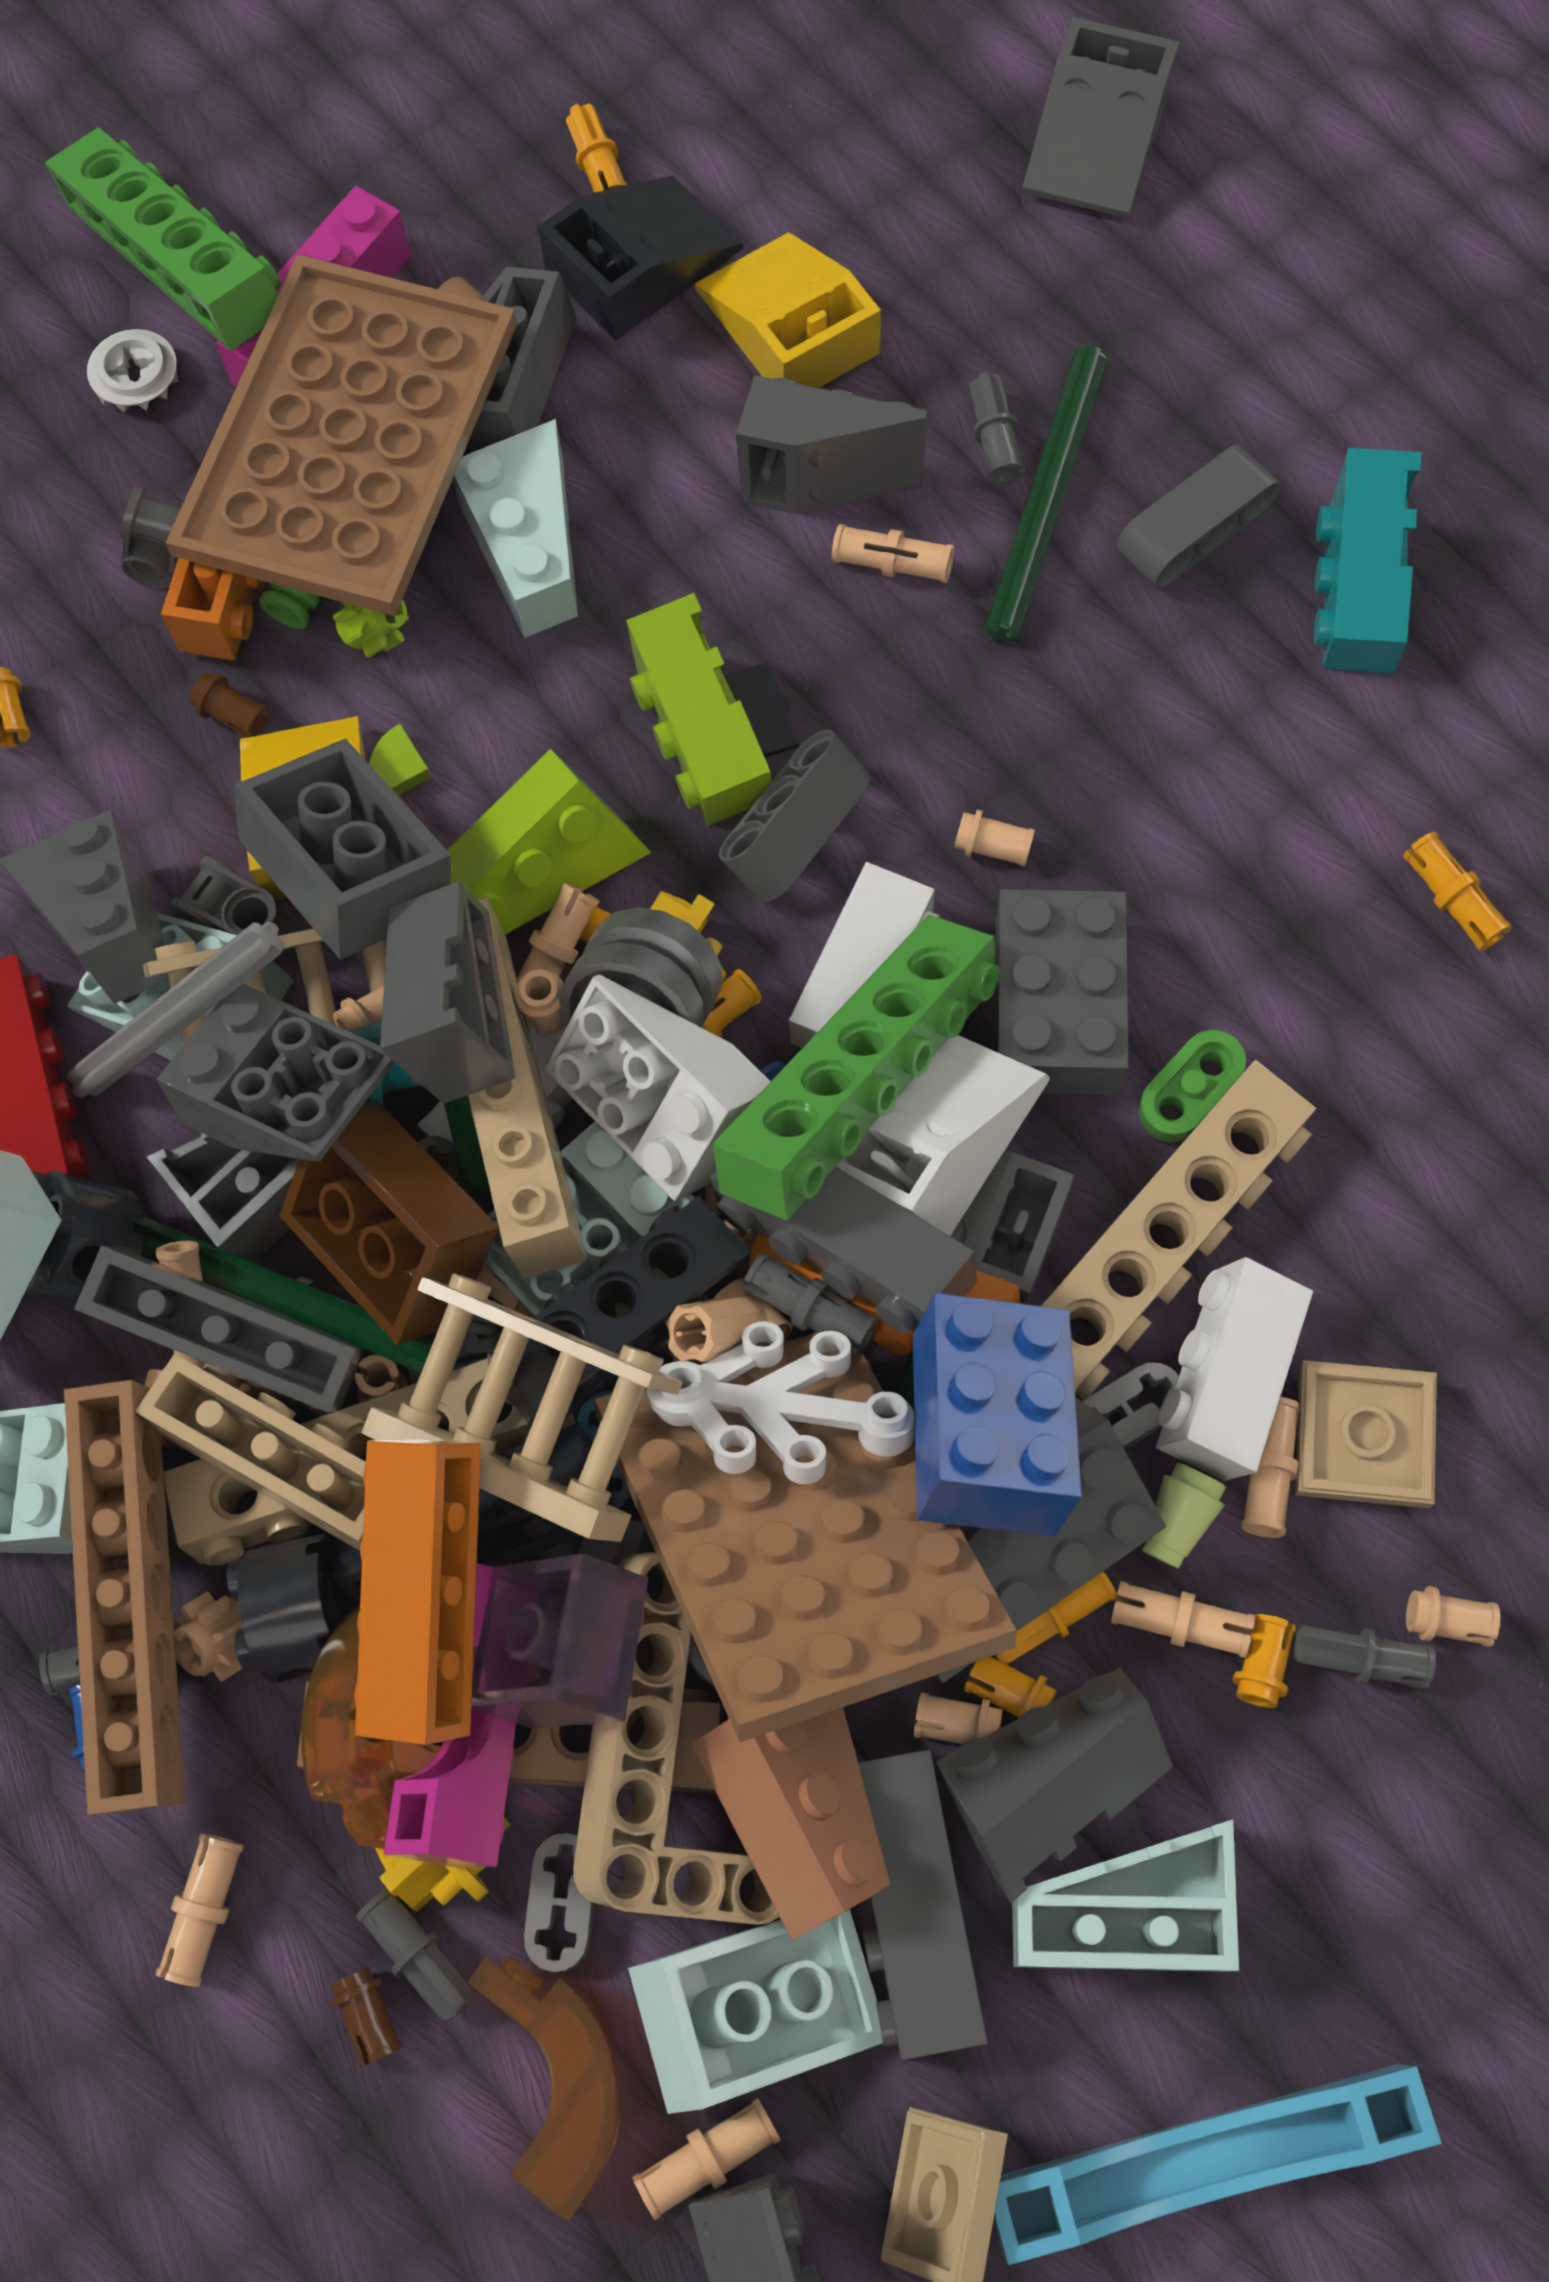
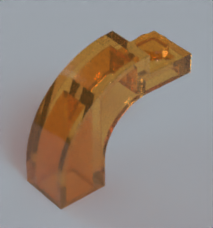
[301,1605,401,1849]
[468,1955,622,2222]

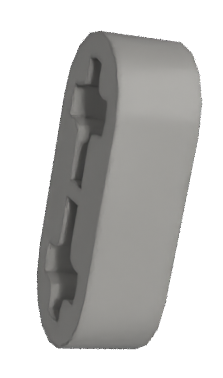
[1082,1363,1179,1450]
[524,1833,595,1972]

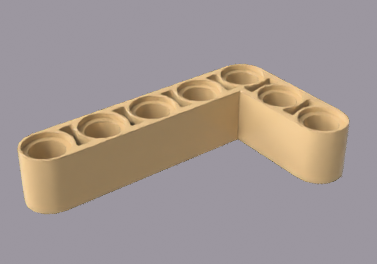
[573,1552,780,1925]

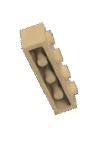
[135,1354,366,1551]

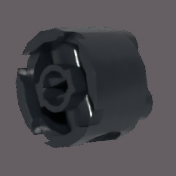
[23,1170,144,1310]
[227,1533,360,1684]

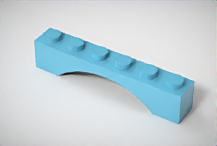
[993,2064,1442,2265]

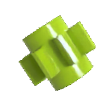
[333,599,409,657]

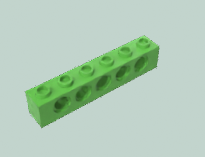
[44,127,281,351]
[712,914,1000,1221]

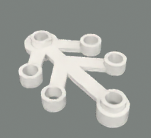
[647,1321,915,1484]

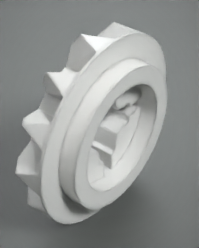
[87,329,179,413]

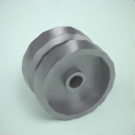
[559,907,723,1027]

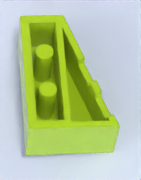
[626,593,772,826]
[447,749,651,935]

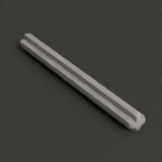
[67,922,284,1098]

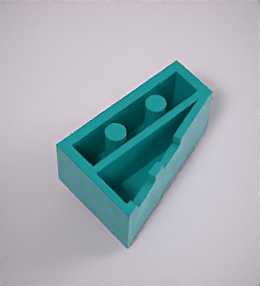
[1314,448,1422,673]

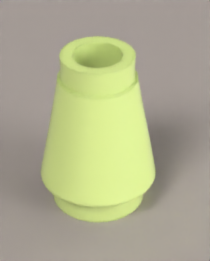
[1142,1463,1226,1569]

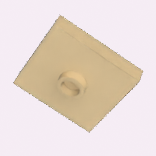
[1294,1360,1437,1508]
[881,2107,1008,2282]

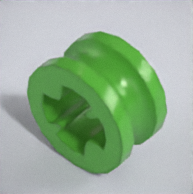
[259,582,320,629]

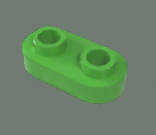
[1139,1030,1246,1142]

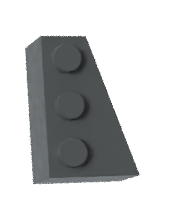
[465,266,577,451]
[0,809,169,1004]
[380,881,515,1104]
[147,1132,299,1261]
[935,1668,1173,1904]

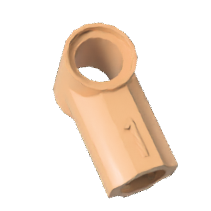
[666,1278,793,1362]

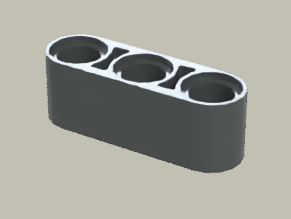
[1116,444,1281,589]
[719,730,870,903]

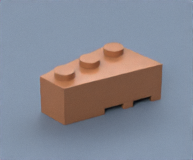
[691,1707,891,1940]

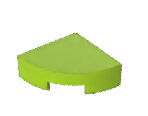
[369,724,431,796]

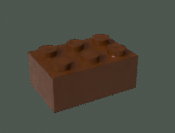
[279,1101,499,1346]

